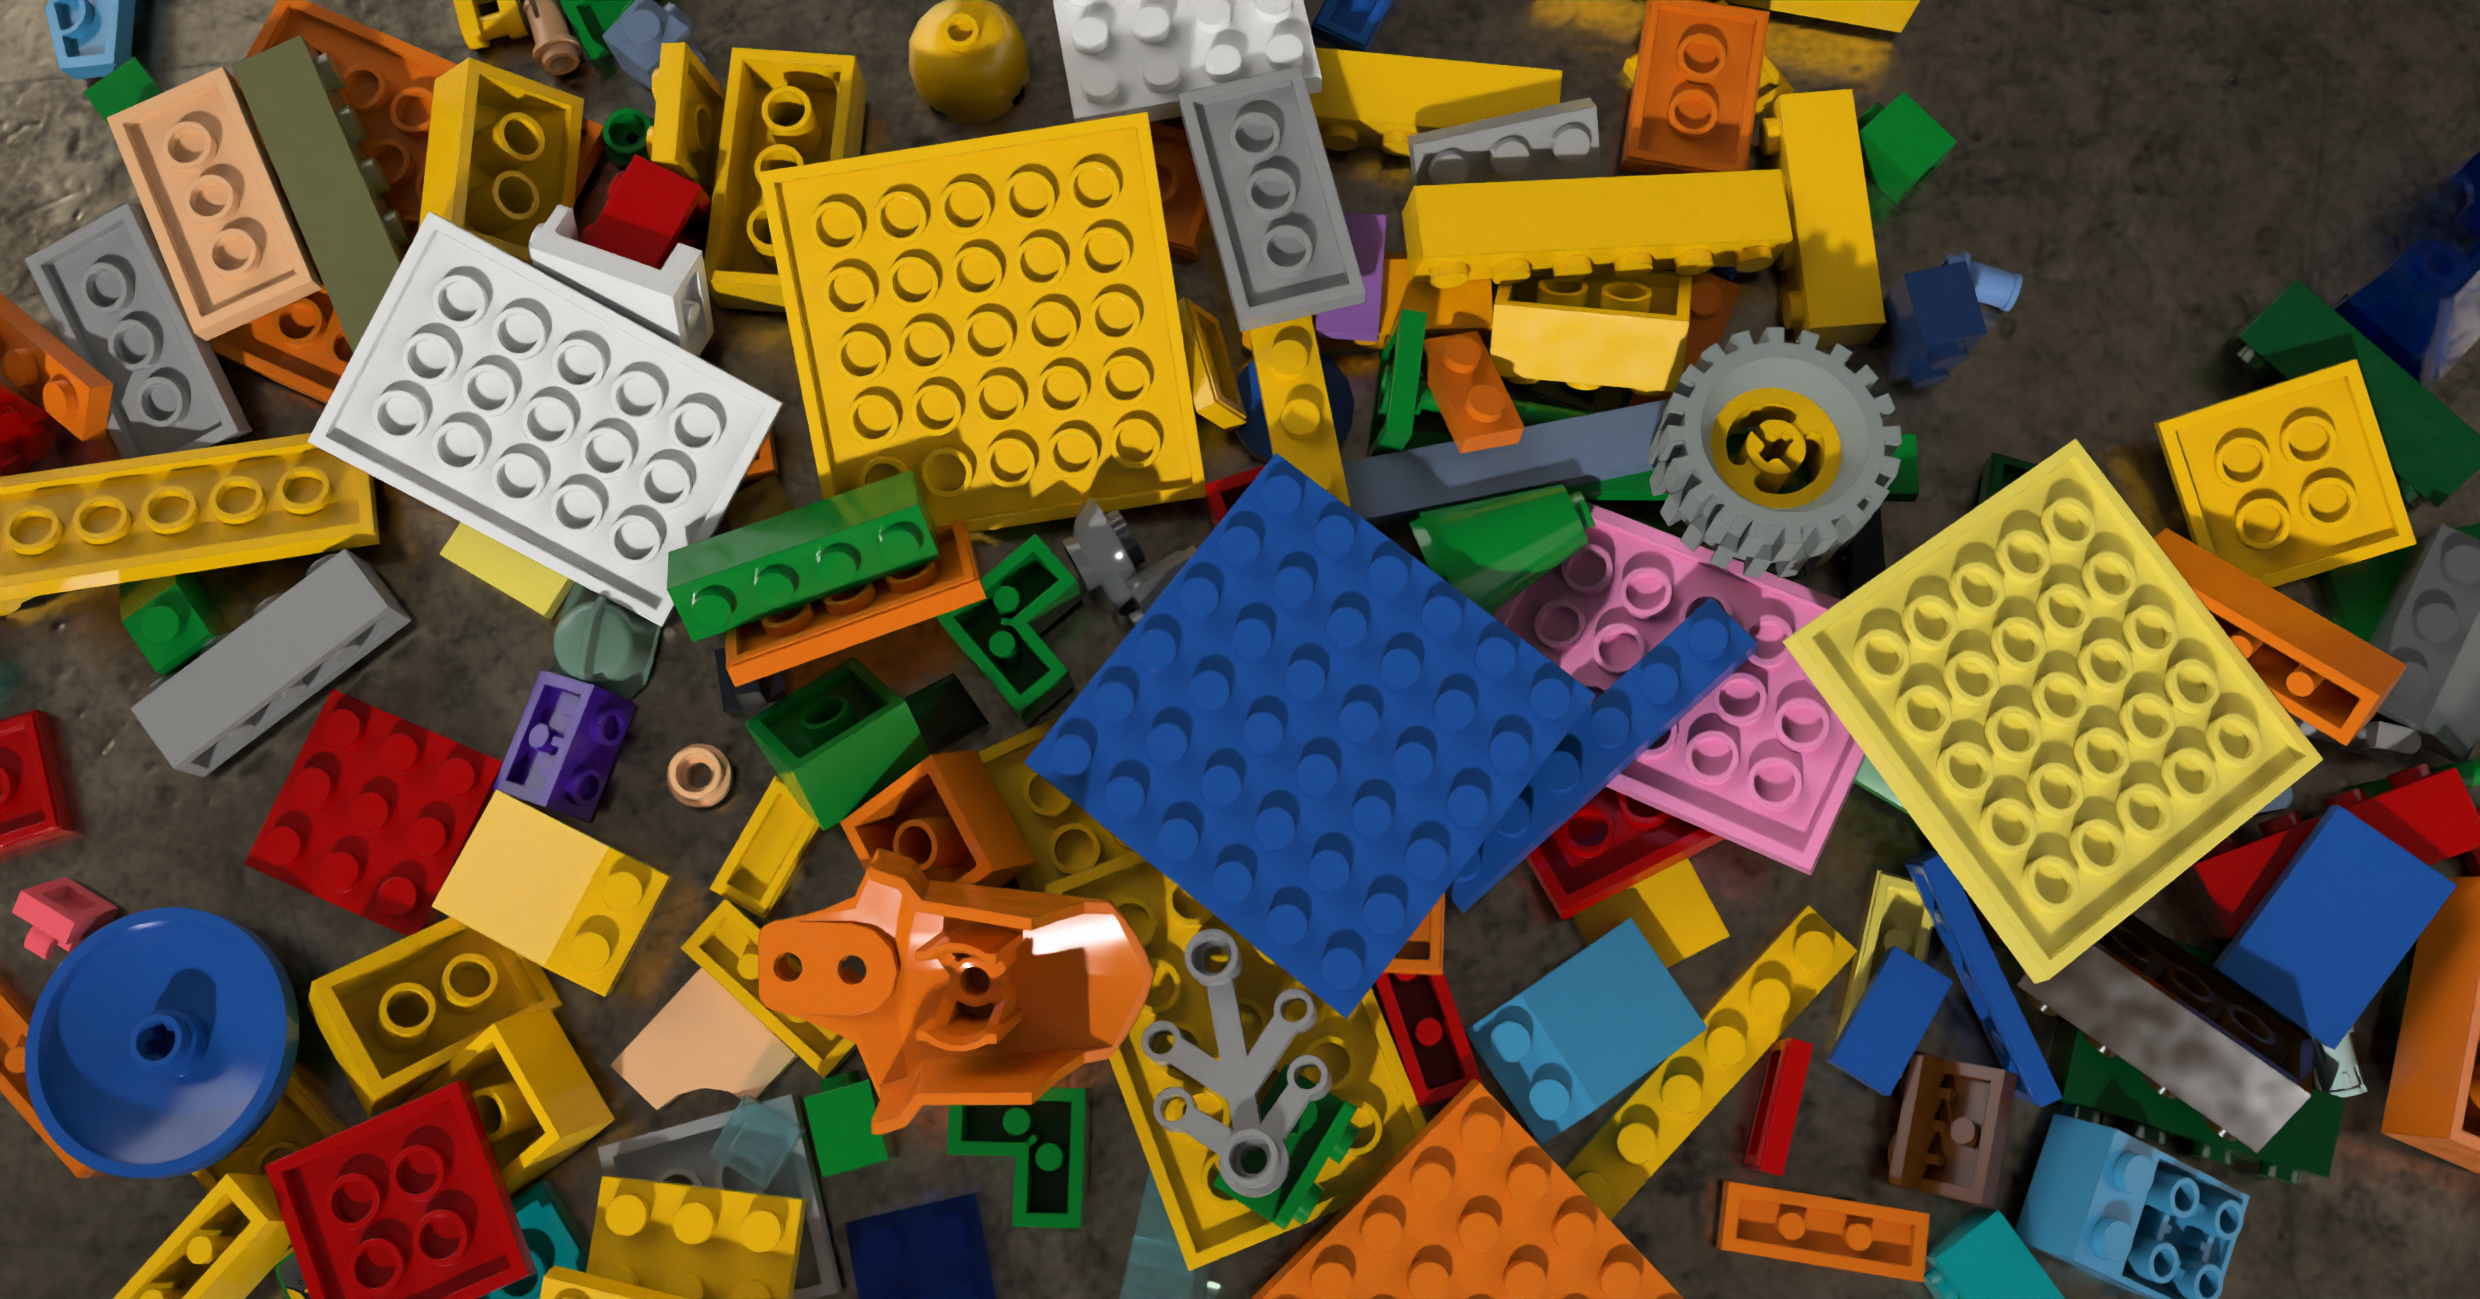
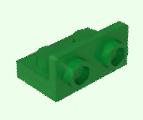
[1212,1065,1361,1230]

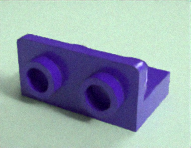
[493,670,635,822]

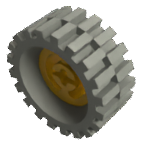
[1648,327,1902,578]

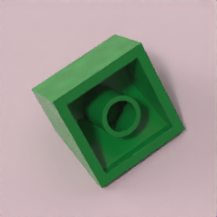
[744,656,931,831]

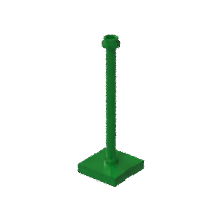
[1366,309,1756,458]

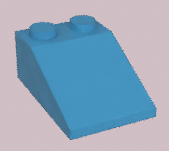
[1464,917,1708,1146]

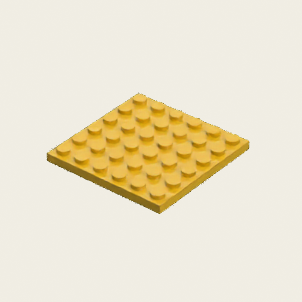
[758,112,1206,533]

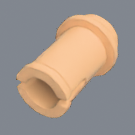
[522,0,582,75]

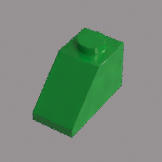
[119,572,233,675]

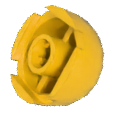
[909,0,1030,123]

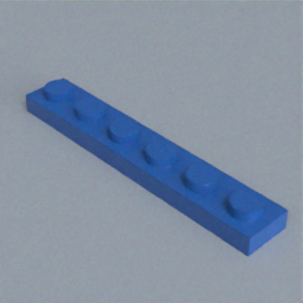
[1445,597,1758,913]

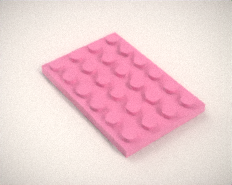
[1494,502,1866,876]

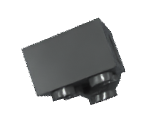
[1061,497,1197,629]

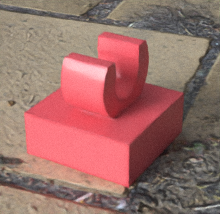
[12,877,119,960]

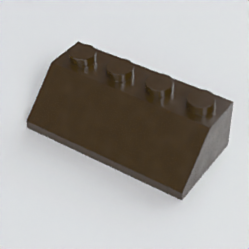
[2016,914,2313,1153]

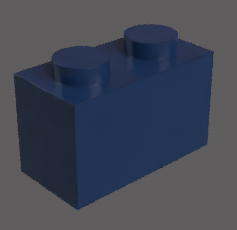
[1875,261,1988,389]

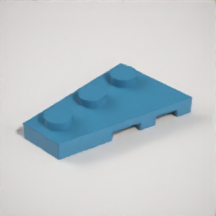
[44,0,136,80]

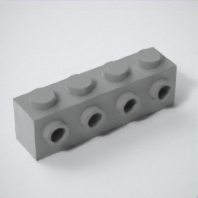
[130,548,412,778]

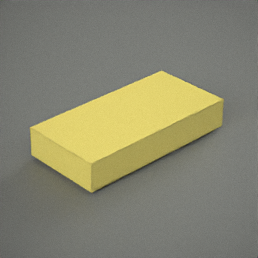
[440,522,575,620]

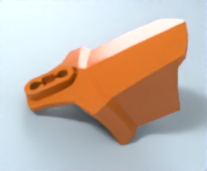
[758,848,1155,1135]

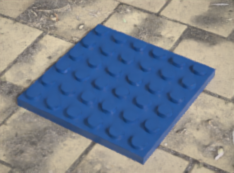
[1024,453,1596,1019]

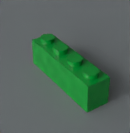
[667,469,940,642]

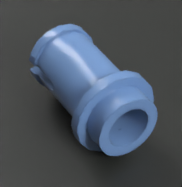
[1941,251,2023,312]

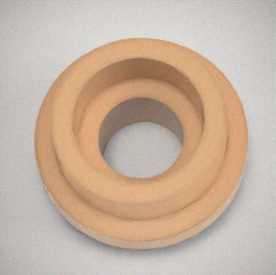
[667,743,733,808]

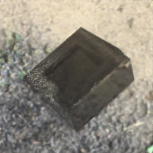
[904,673,990,754]

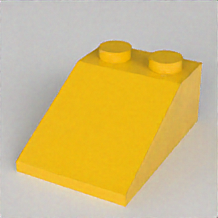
[431,789,674,997]
[307,917,562,1118]
[402,1008,615,1196]

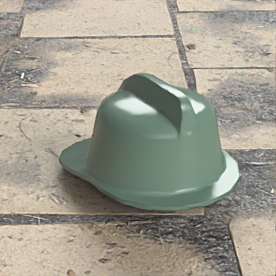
[554,582,662,700]

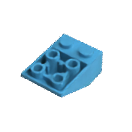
[2015,1113,2250,1299]

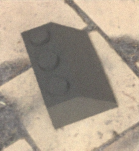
[2369,524,2480,763]

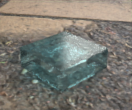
[708,1095,806,1189]

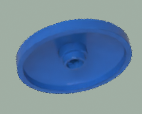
[25,907,299,1179]

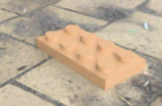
[107,66,323,341]

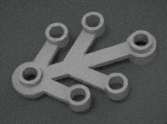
[1141,929,1332,1198]

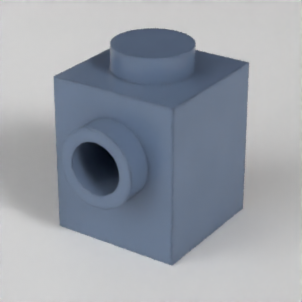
[602,0,706,93]

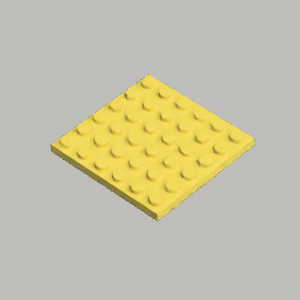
[1782,439,2324,984]

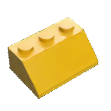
[419,58,584,267]
[1490,270,1692,396]

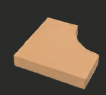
[610,967,799,1110]

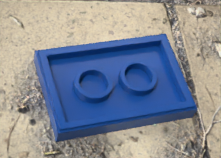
[2212,804,2457,1050]

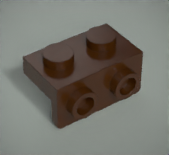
[1888,1051,2018,1209]

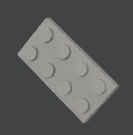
[1178,65,1366,332]
[25,203,252,459]

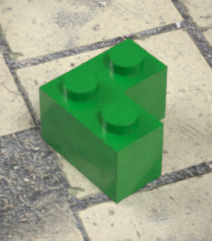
[936,533,1083,726]
[947,1087,1091,1228]

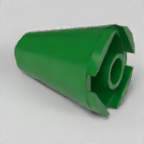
[1407,484,1595,615]

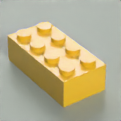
[704,47,868,312]

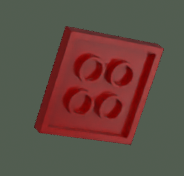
[243,689,503,936]
[264,1081,537,1299]

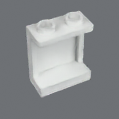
[528,204,714,356]

